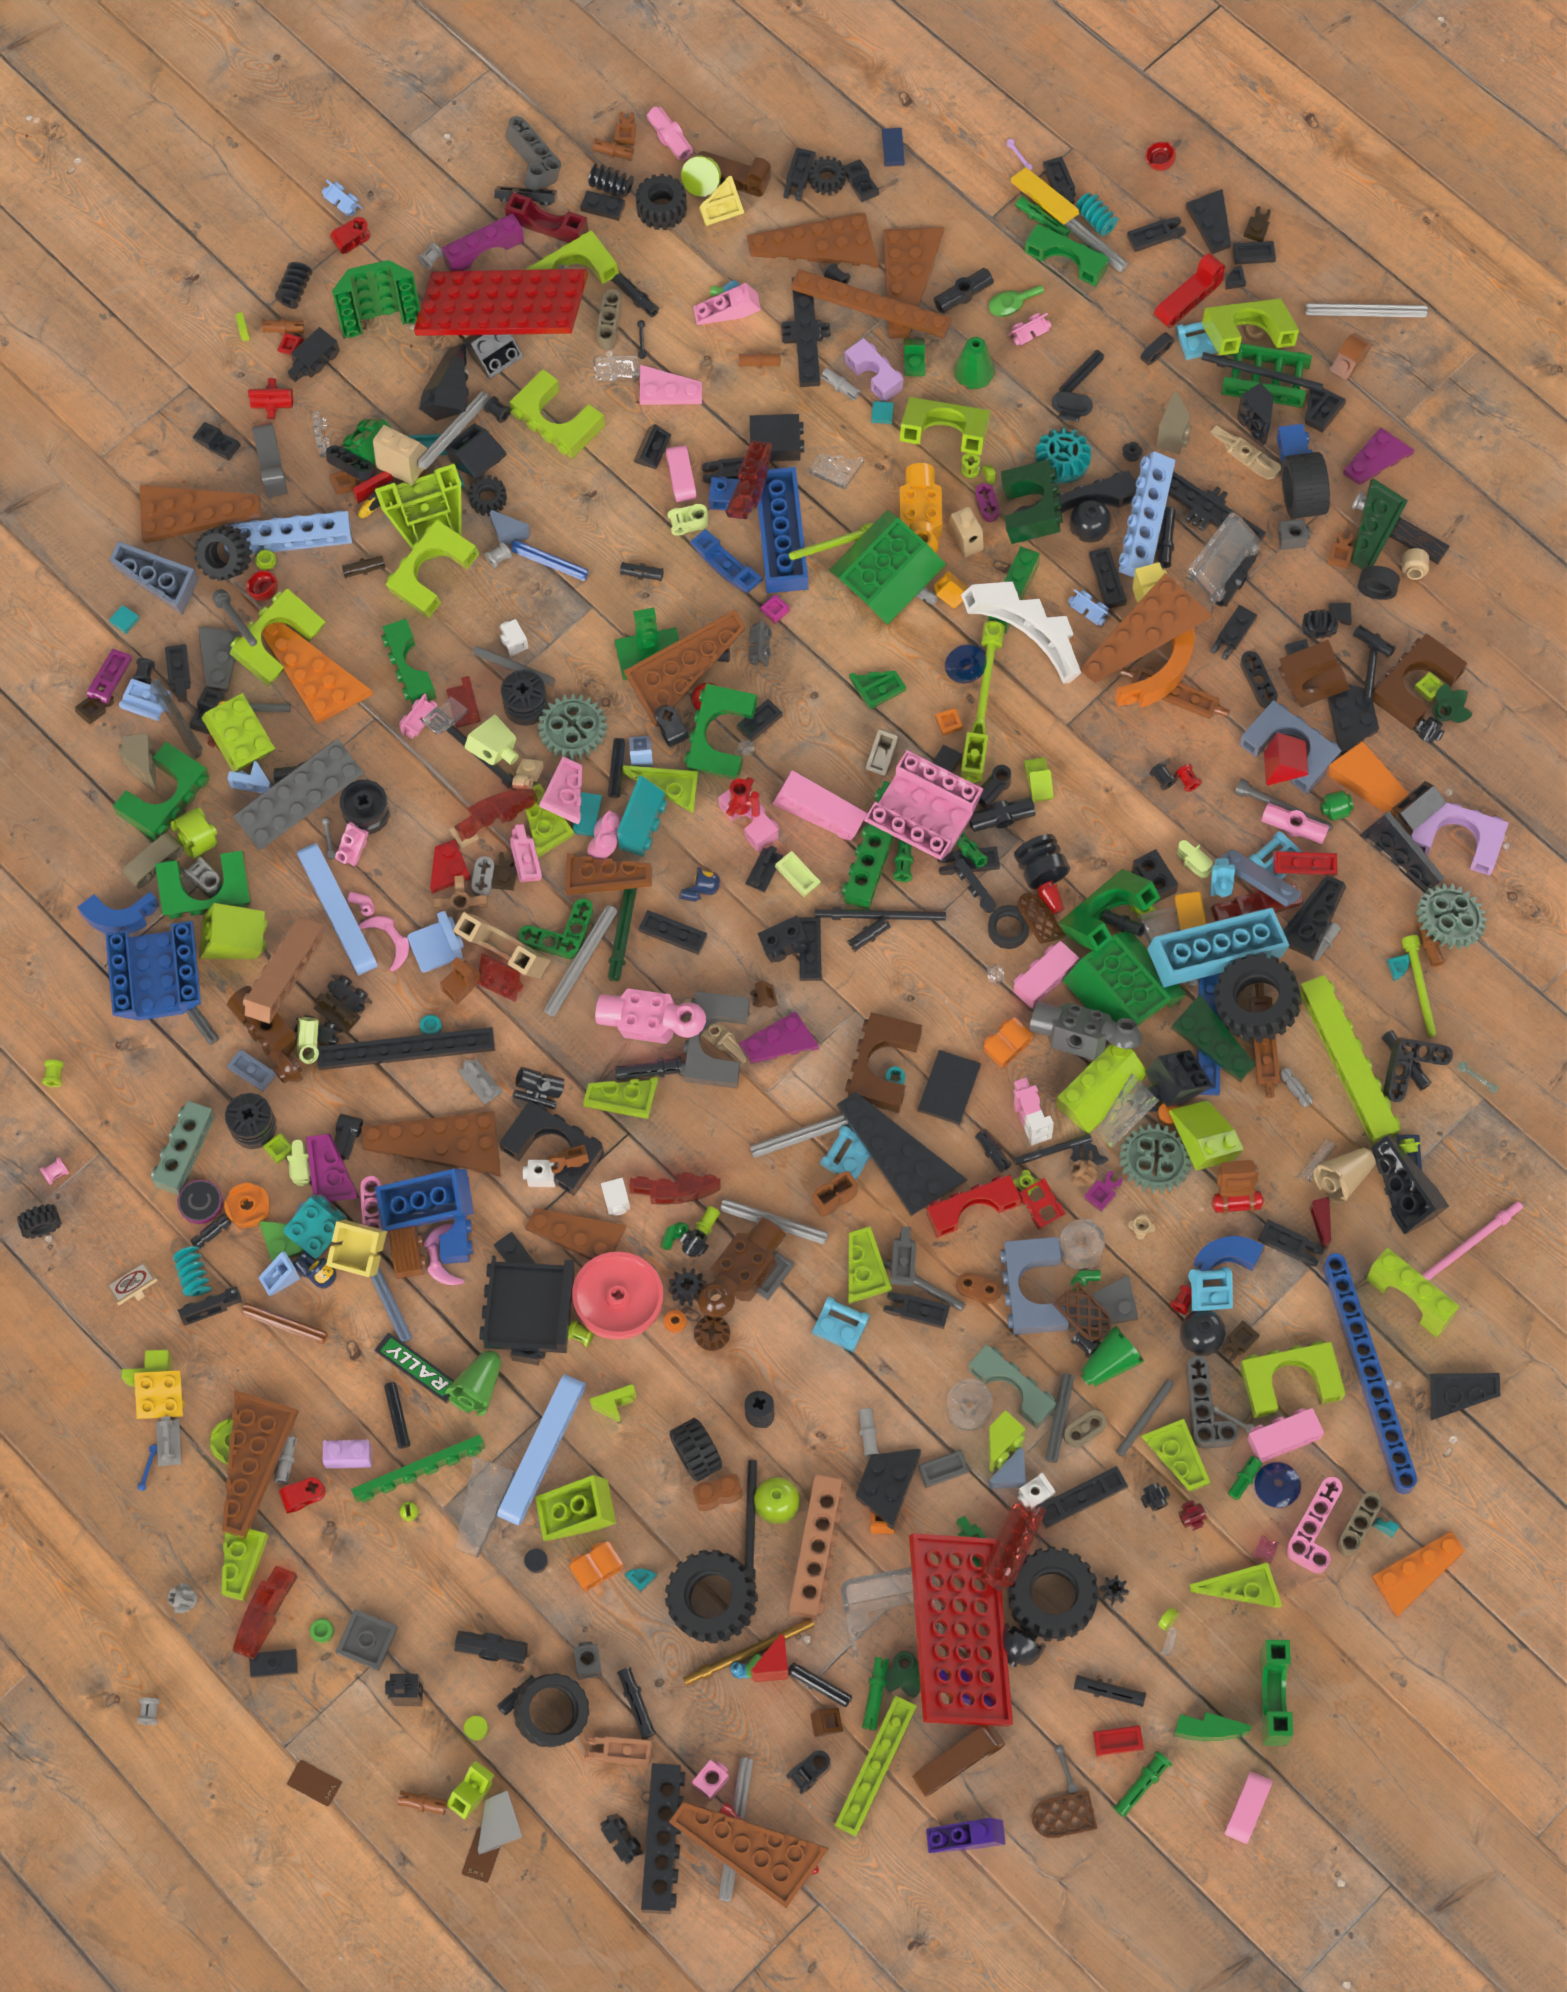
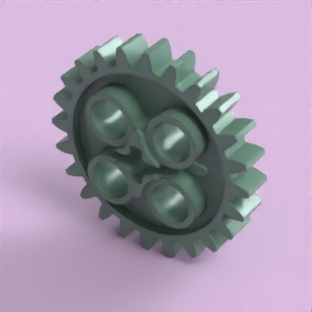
[538,694,608,761]
[1416,883,1487,950]
[1118,1124,1192,1194]

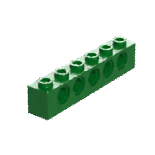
[841,781,895,910]

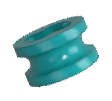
[885,1067,905,1085]

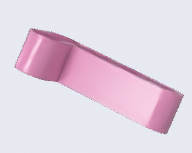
[1286,1477,1342,1573]

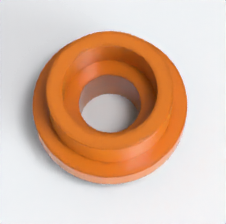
[664,1310,687,1333]

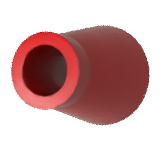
[1037,881,1065,915]

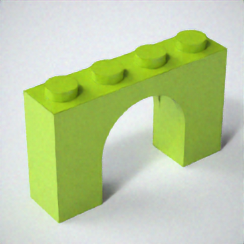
[525,230,619,285]
[1202,298,1299,355]
[510,369,605,459]
[899,397,991,455]
[385,520,480,619]
[229,588,326,687]
[1366,1247,1460,1338]
[1240,1340,1345,1419]

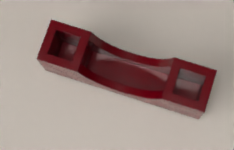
[505,192,588,243]

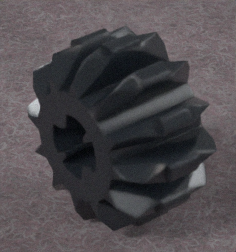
[1302,609,1338,639]
[668,1268,707,1307]

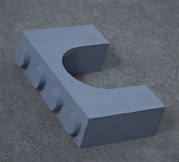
[1240,700,1342,795]
[1000,1237,1069,1335]

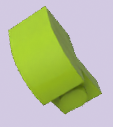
[121,1350,172,1387]
[446,1761,494,1820]

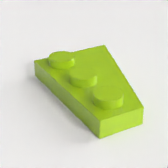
[583,1077,658,1119]
[1141,1419,1211,1492]
[221,1529,269,1602]

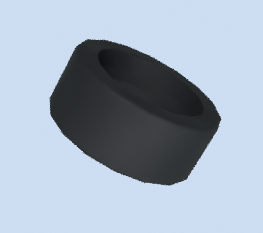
[1358,566,1400,600]
[988,905,1030,949]

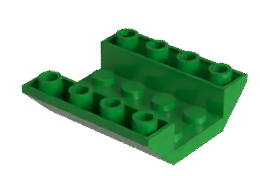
[332,260,421,339]
[829,510,946,626]
[1062,931,1187,1027]

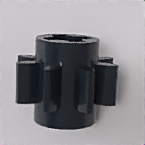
[1417,717,1445,743]
[680,1229,709,1257]
[1140,1483,1171,1511]
[1099,1575,1129,1606]

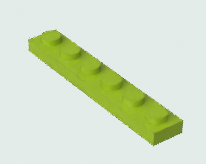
[835,1695,917,1837]

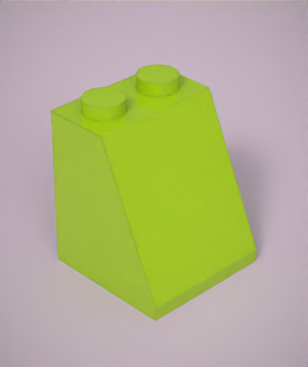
[199,903,267,959]

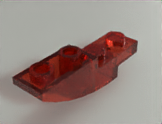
[725,441,772,519]
[454,789,538,841]
[629,1172,721,1205]
[233,1566,298,1660]

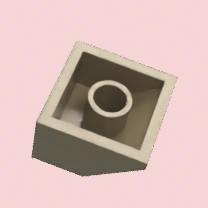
[1156,392,1192,454]
[119,734,157,791]

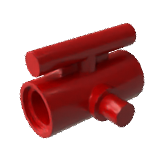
[248,378,294,420]
[726,777,760,817]

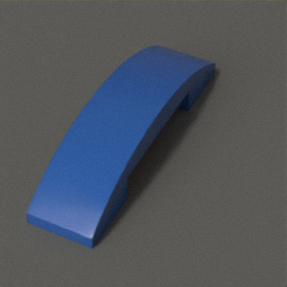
[690,529,763,593]

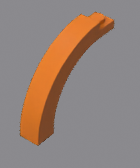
[1115,627,1195,708]

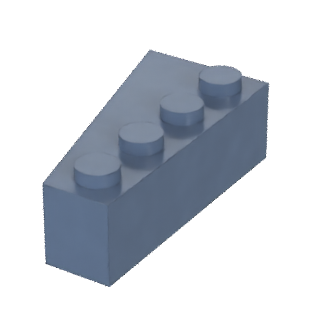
[109,541,199,615]

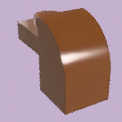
[1330,333,1373,380]
[440,957,480,1005]

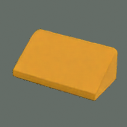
[1175,891,1207,930]

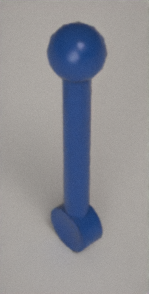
[137,1445,157,1491]

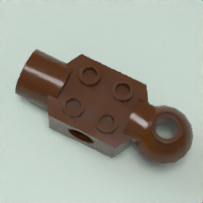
[227,986,303,1084]
[698,1217,786,1317]

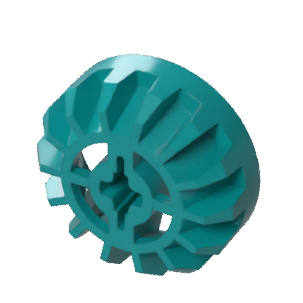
[1035,427,1091,484]

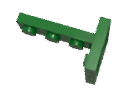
[614,607,679,680]

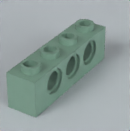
[151,1100,215,1195]

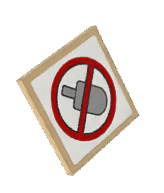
[106,1262,158,1306]

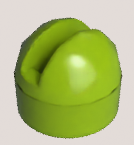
[399,1502,419,1521]

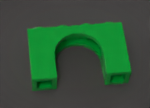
[684,684,758,780]
[113,742,210,841]
[155,851,252,919]
[1059,869,1160,952]
[1260,1640,1293,1746]

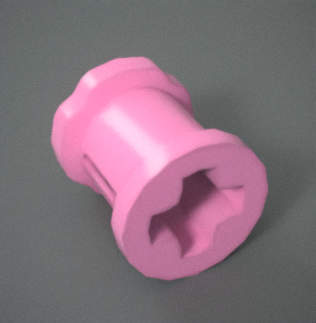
[39,1157,69,1185]

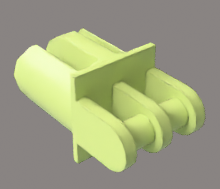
[1177,840,1213,878]
[287,1140,311,1186]

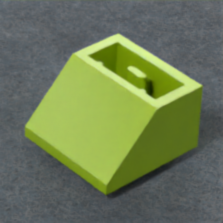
[988,1410,1026,1473]

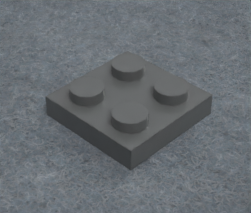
[335,1609,398,1671]

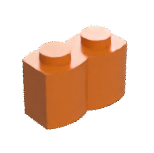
[983,1017,1034,1069]
[569,1541,624,1592]

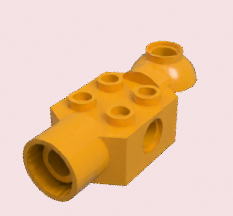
[899,463,942,553]

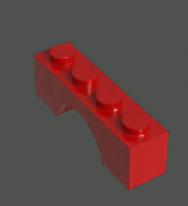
[927,1175,1021,1238]

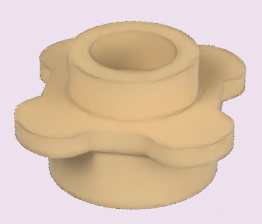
[1128,1213,1155,1240]

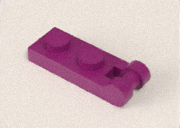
[87,648,132,704]

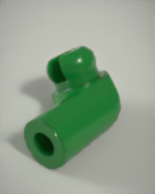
[1070,1270,1101,1291]

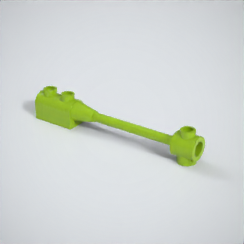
[961,621,1005,783]

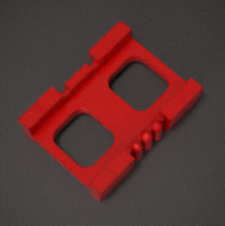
[1019,1178,1066,1230]

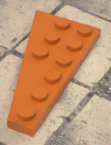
[261,623,373,724]

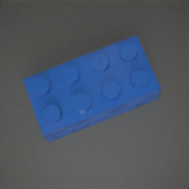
[375,1169,474,1232]

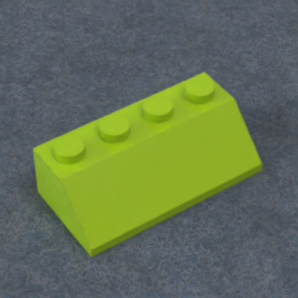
[1056,1044,1147,1134]

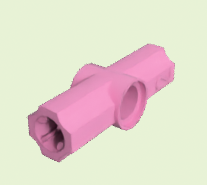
[647,106,693,161]
[1261,803,1329,844]

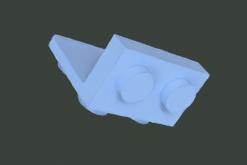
[408,911,464,972]

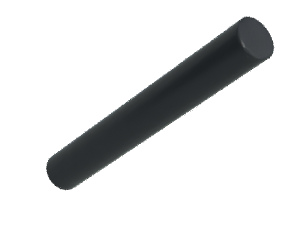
[1363,649,1378,703]

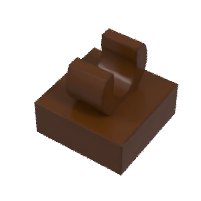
[750,981,778,1008]

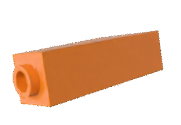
[1327,741,1409,817]

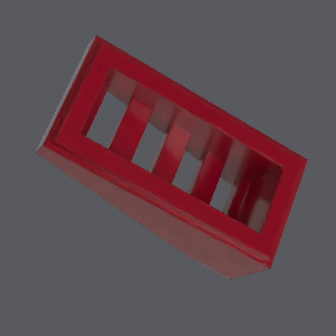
[1309,1197,1331,1249]

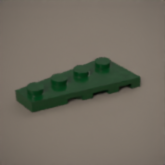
[1350,479,1408,569]
[1171,995,1255,1083]

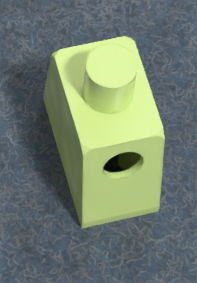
[464,714,519,765]

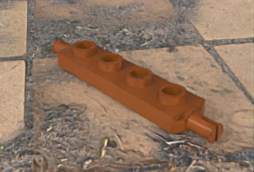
[1120,666,1230,719]
[1249,983,1280,1098]

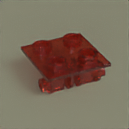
[477,953,523,1002]

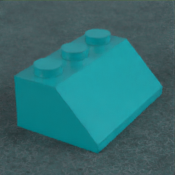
[617,776,668,857]

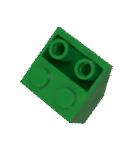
[341,419,391,465]

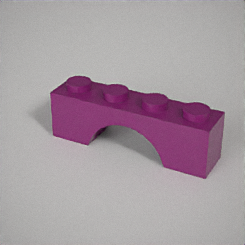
[441,213,524,271]

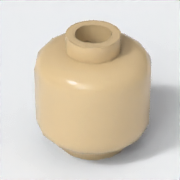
[1402,548,1429,580]

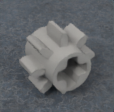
[168,1583,197,1613]

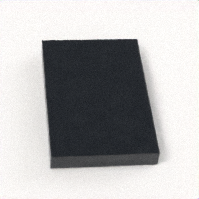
[918,1050,981,1125]

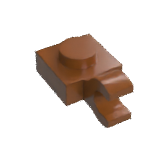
[548,1144,589,1173]

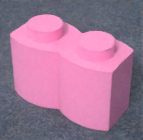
[587,811,623,860]

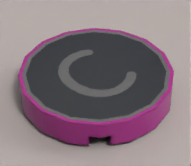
[177,1179,223,1224]

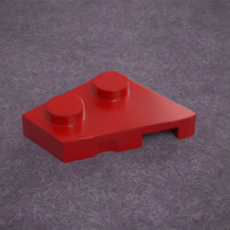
[430,839,471,894]

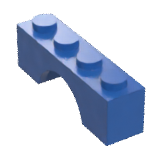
[436,1171,473,1264]

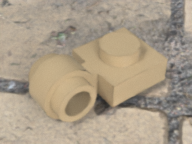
[512,758,544,792]

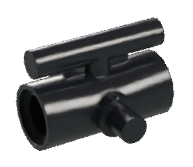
[512,1067,565,1110]

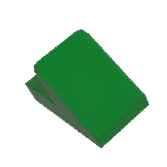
[904,338,925,376]

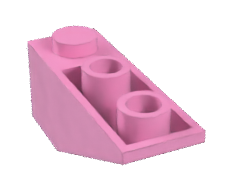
[693,283,761,325]

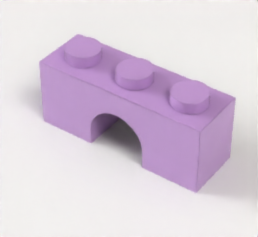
[845,338,904,402]

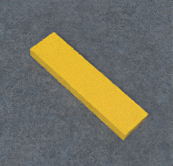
[1011,167,1079,225]

